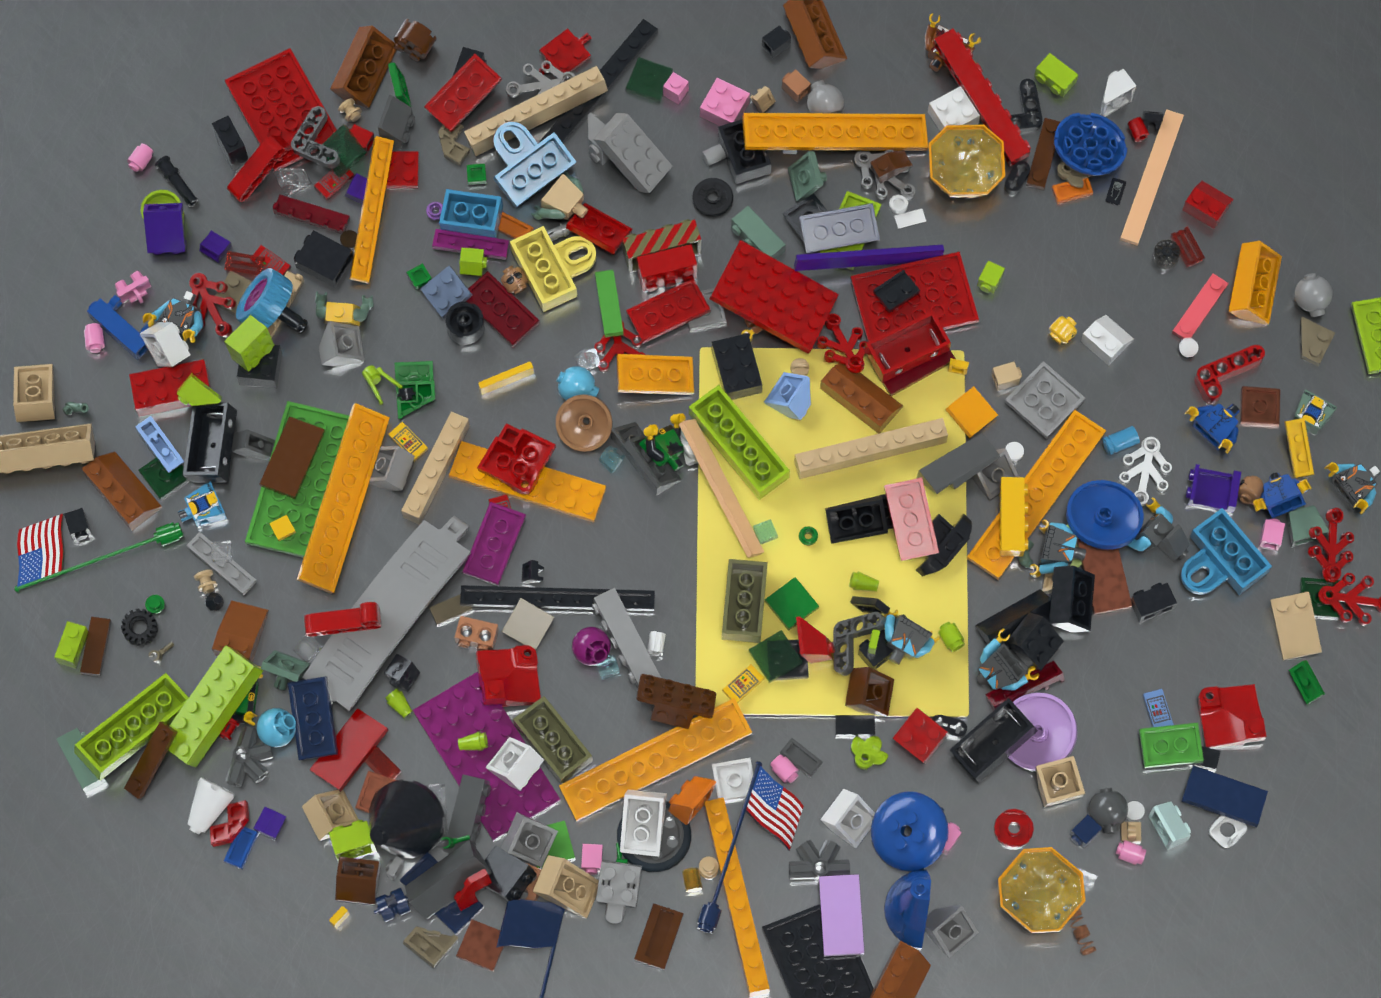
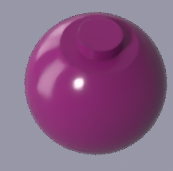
[572,627,611,666]

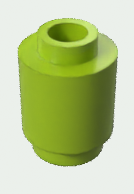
[938,622,965,652]

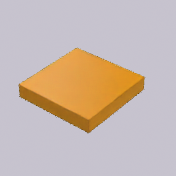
[945,386,998,438]

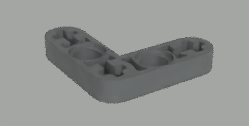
[291,106,340,169]
[833,612,886,676]

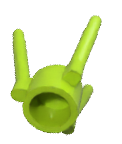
[362,365,403,405]

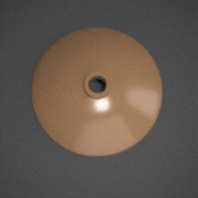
[556,394,613,452]

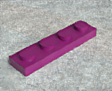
[432,229,510,260]

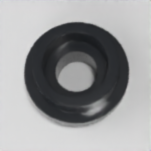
[397,387,416,400]

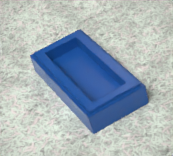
[224,827,259,869]

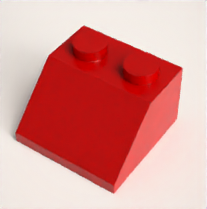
[1183,181,1234,229]

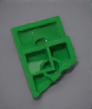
[394,361,435,419]

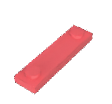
[1172,274,1229,340]

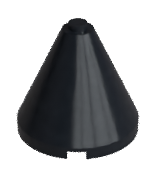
[369,779,444,858]

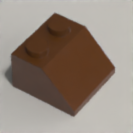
[845,667,894,716]

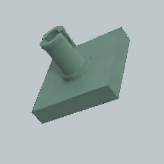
[788,151,827,202]
[261,650,311,690]

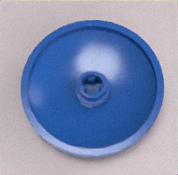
[1066,480,1144,550]

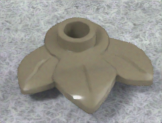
[1057,162,1091,188]

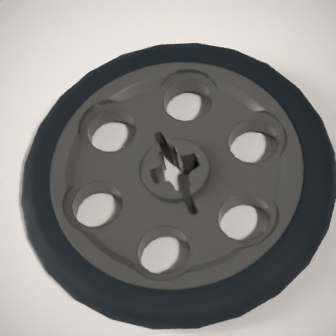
[617,801,691,872]

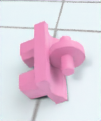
[115,271,151,304]

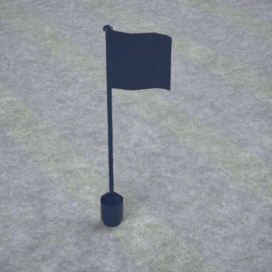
[496,899,565,998]

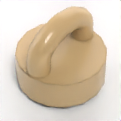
[790,358,809,376]

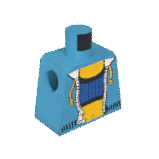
[178,481,227,526]

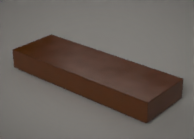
[80,616,111,676]

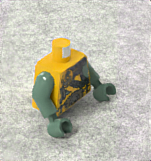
[315,291,373,326]

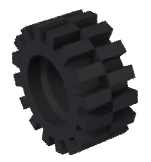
[121,608,158,646]

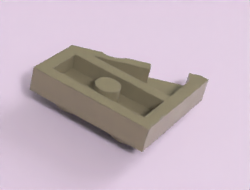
[403,927,459,968]

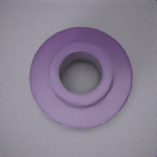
[426,202,443,220]

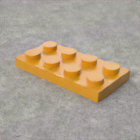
[617,354,694,395]

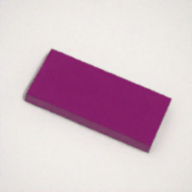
[462,502,526,586]

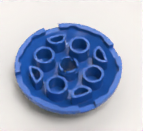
[1054,113,1127,176]
[871,792,949,871]

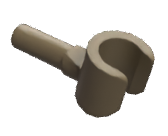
[148,641,174,663]

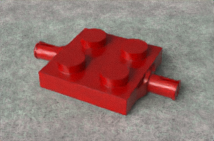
[538,28,592,75]

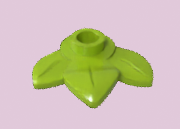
[851,736,888,770]

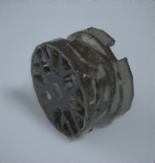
[1153,240,1180,270]

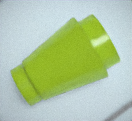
[849,571,879,591]
[385,689,412,718]
[458,731,488,751]

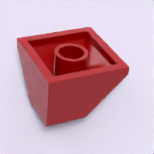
[796,616,835,664]

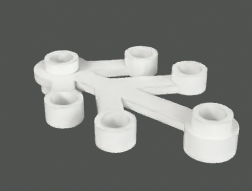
[1119,437,1172,507]

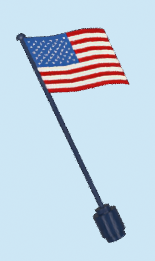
[697,761,804,934]

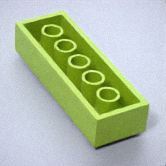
[689,385,790,500]
[168,645,263,768]
[74,673,189,781]

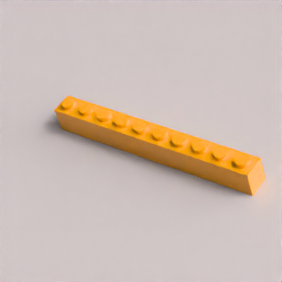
[704,797,770,997]

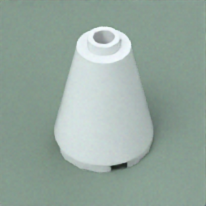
[187,777,235,835]

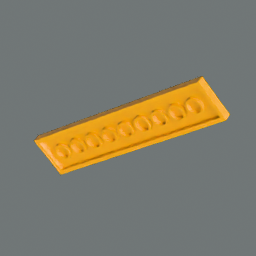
[742,113,929,151]
[297,403,390,594]
[967,410,1106,580]
[559,698,752,822]

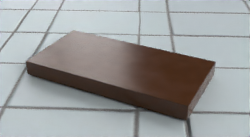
[259,416,325,499]

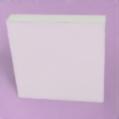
[712,758,753,802]

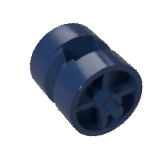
[374,888,411,922]

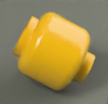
[1049,316,1077,344]

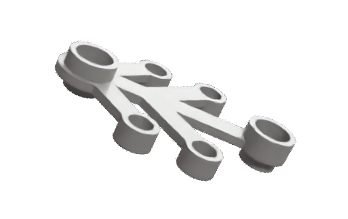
[506,60,576,98]
[854,150,915,200]

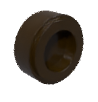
[340,230,357,250]

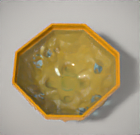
[929,125,1005,198]
[998,847,1086,933]

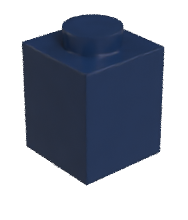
[1070,815,1102,848]

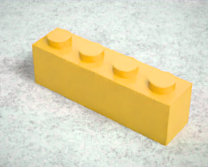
[1000,477,1028,557]

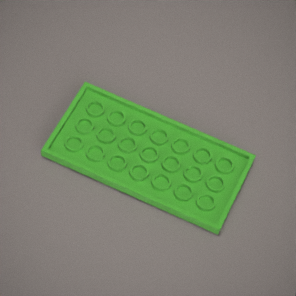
[245,401,349,558]

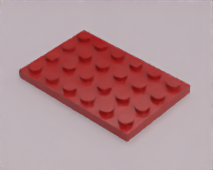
[225,48,341,172]
[709,240,839,354]
[850,251,979,342]

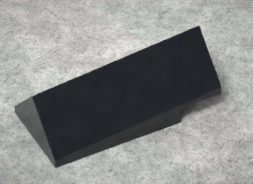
[825,494,893,544]
[975,589,1054,650]

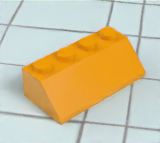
[1229,241,1282,325]

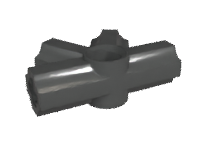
[225,726,273,787]
[789,839,850,880]

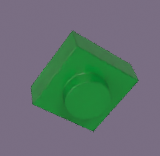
[467,164,487,185]
[406,263,432,290]

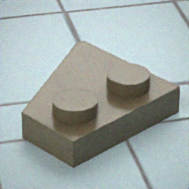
[1300,317,1335,366]

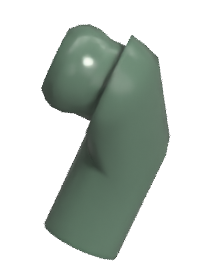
[63,402,89,415]
[1018,539,1034,568]

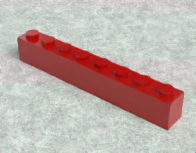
[933,28,1031,167]

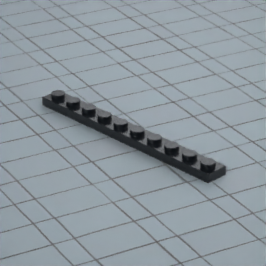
[538,19,658,144]
[460,585,655,611]

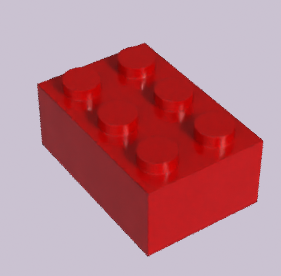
[637,244,697,292]

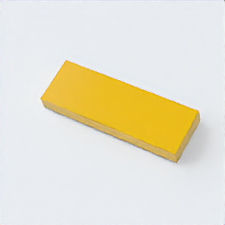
[478,361,534,395]
[1284,418,1314,478]

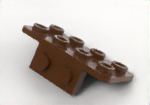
[636,674,716,729]

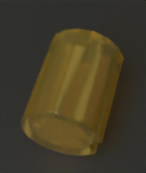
[682,868,703,892]

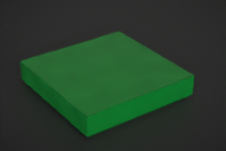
[388,62,412,107]
[765,577,819,631]

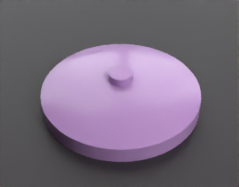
[1008,693,1077,771]

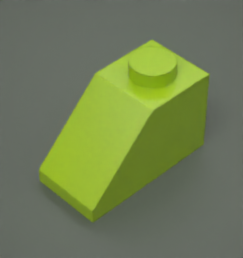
[177,373,222,406]

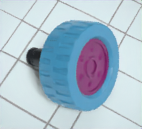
[236,268,308,333]

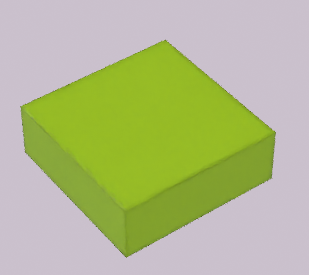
[868,629,880,654]

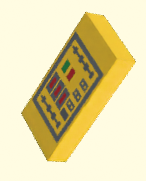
[388,422,428,462]
[722,664,764,703]

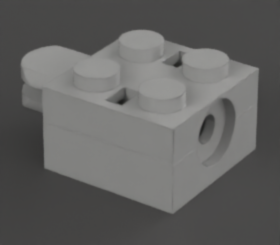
[596,860,642,924]

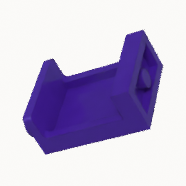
[143,203,187,255]
[1186,464,1241,513]

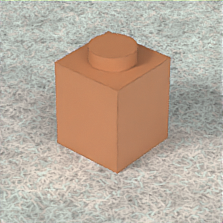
[782,69,811,103]

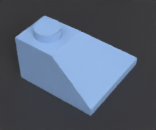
[764,372,811,420]

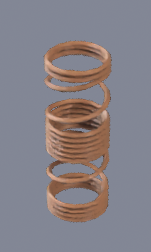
[1070,909,1096,955]

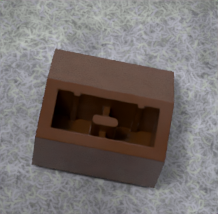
[335,857,381,905]

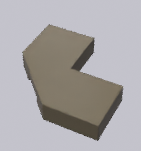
[438,124,470,166]

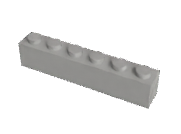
[592,587,661,704]

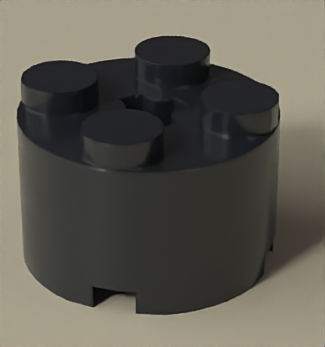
[446,302,484,346]

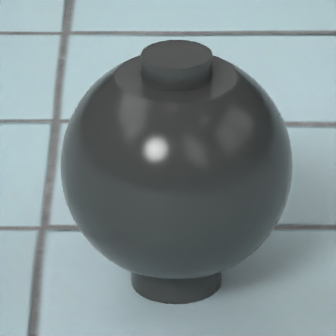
[1089,788,1128,833]

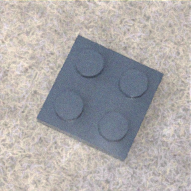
[420,265,472,319]

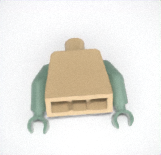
[531,171,588,220]

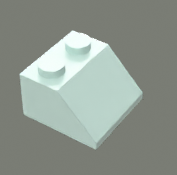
[1148,802,1191,851]

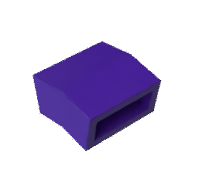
[345,173,367,204]
[199,230,232,263]
[253,807,286,840]

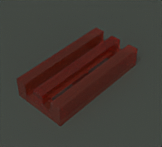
[1170,227,1205,268]
[224,251,265,276]

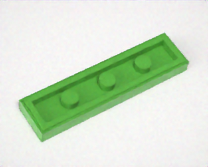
[595,270,624,337]

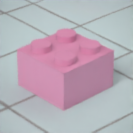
[700,78,750,126]

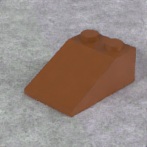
[212,600,269,662]

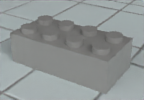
[593,113,672,193]

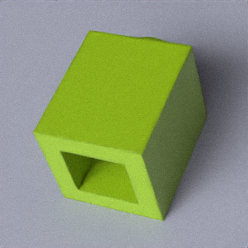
[459,248,487,276]
[977,261,1005,294]

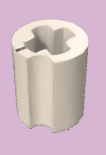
[647,631,666,656]

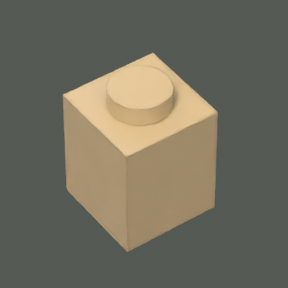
[991,362,1022,391]

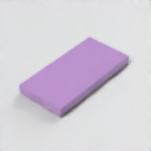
[819,874,864,957]

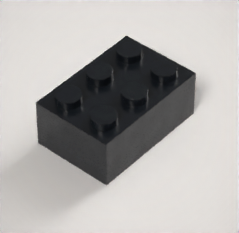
[718,119,771,184]
[711,333,763,400]
[1049,566,1095,632]

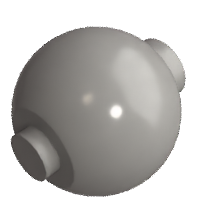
[807,80,844,114]
[1295,273,1333,317]

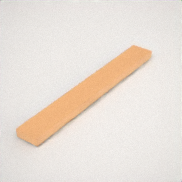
[1120,109,1184,246]
[679,419,764,558]

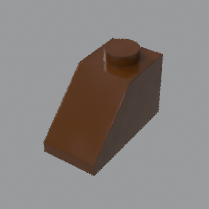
[870,150,913,184]

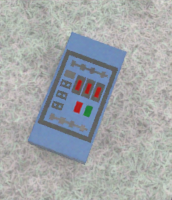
[1143,689,1174,727]

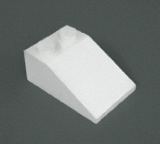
[620,789,667,857]

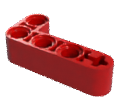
[227,136,294,202]
[1194,345,1265,405]
[304,602,381,637]

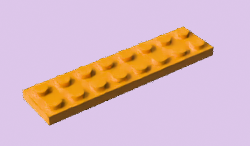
[449,441,606,522]

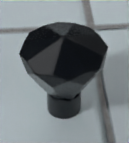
[205,593,224,611]

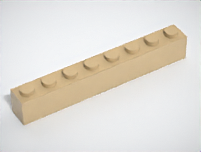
[464,66,608,156]
[794,418,948,479]

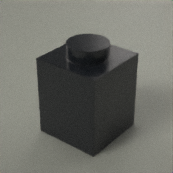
[762,25,791,58]
[64,508,92,540]

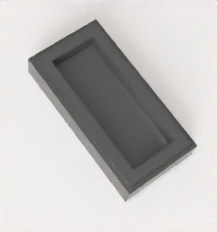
[780,738,823,778]

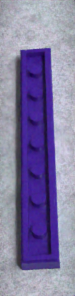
[794,245,944,271]

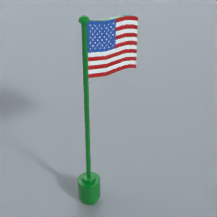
[14,514,184,592]

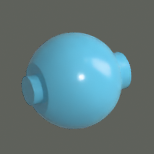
[556,366,599,401]
[256,708,296,747]

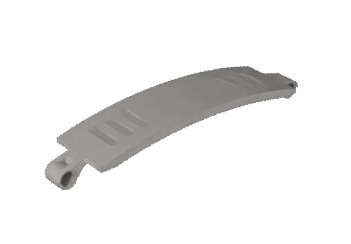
[302,515,471,711]

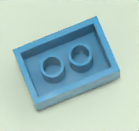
[439,189,503,238]

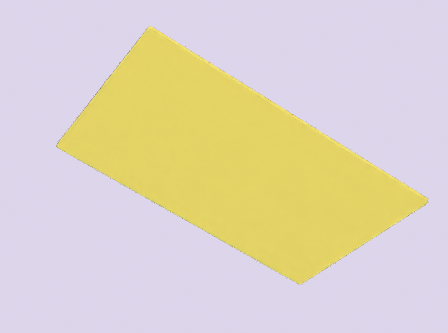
[696,347,969,717]

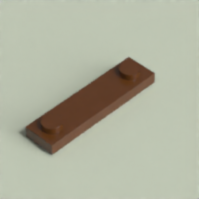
[1026,118,1060,190]
[124,721,178,799]

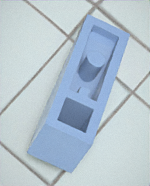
[135,416,184,473]

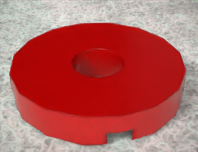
[994,809,1034,849]

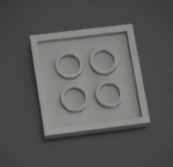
[1005,361,1086,439]

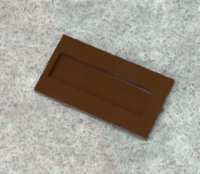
[634,903,684,970]

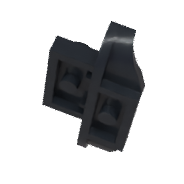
[916,514,972,577]

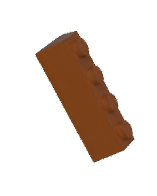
[783,0,848,69]
[330,25,396,108]
[820,363,903,434]
[82,451,162,531]
[870,941,931,998]

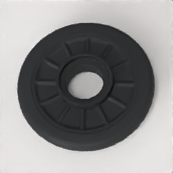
[692,178,733,216]

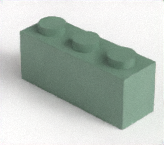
[731,206,786,259]
[56,728,106,793]

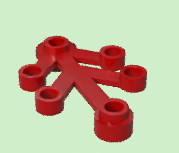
[189,273,236,338]
[817,313,867,373]
[594,321,645,372]
[1308,508,1354,583]
[1318,573,1381,626]

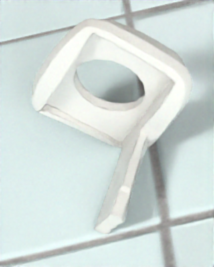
[1209,815,1247,848]

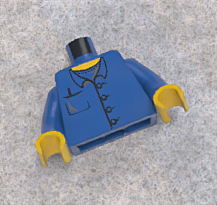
[1184,404,1240,454]
[1253,473,1312,519]

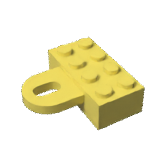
[510,226,596,312]

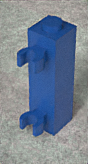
[87,295,149,360]

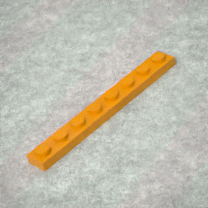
[349,136,394,284]

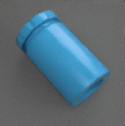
[1102,426,1140,455]

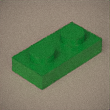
[1289,660,1325,704]

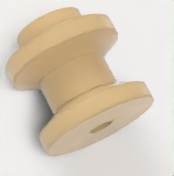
[338,98,362,122]
[194,570,217,594]
[699,856,719,879]

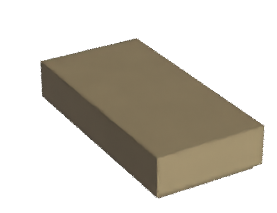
[429,594,473,626]

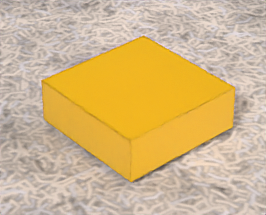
[948,358,969,375]
[269,515,296,541]
[329,906,350,929]

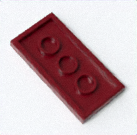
[465,271,540,347]
[871,349,956,396]

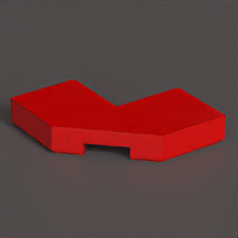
[210,800,249,847]
[454,869,492,911]

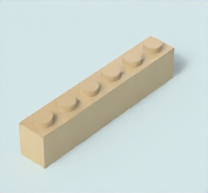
[401,411,470,525]

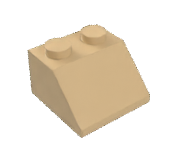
[1036,756,1085,807]
[302,790,359,841]

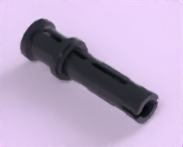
[155,156,198,207]

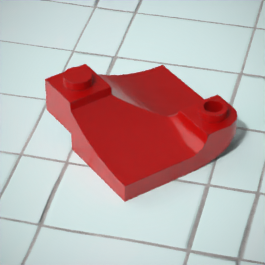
[477,423,556,495]
[476,645,541,707]
[1198,684,1266,748]

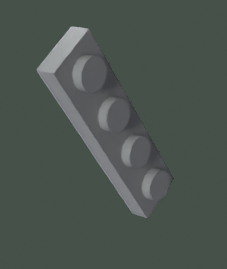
[186,532,257,596]

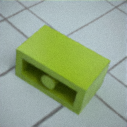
[1034,53,1078,98]
[54,621,88,669]

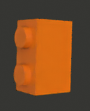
[668,776,716,825]

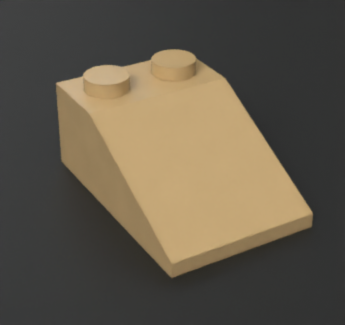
[13,364,55,422]
[1270,592,1322,661]
[533,855,599,919]

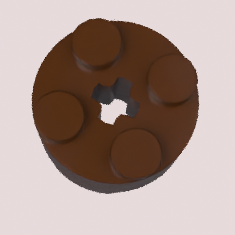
[394,19,437,62]

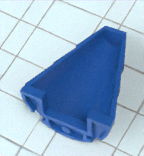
[884,869,931,949]

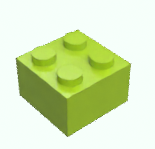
[224,315,274,372]
[329,820,377,863]

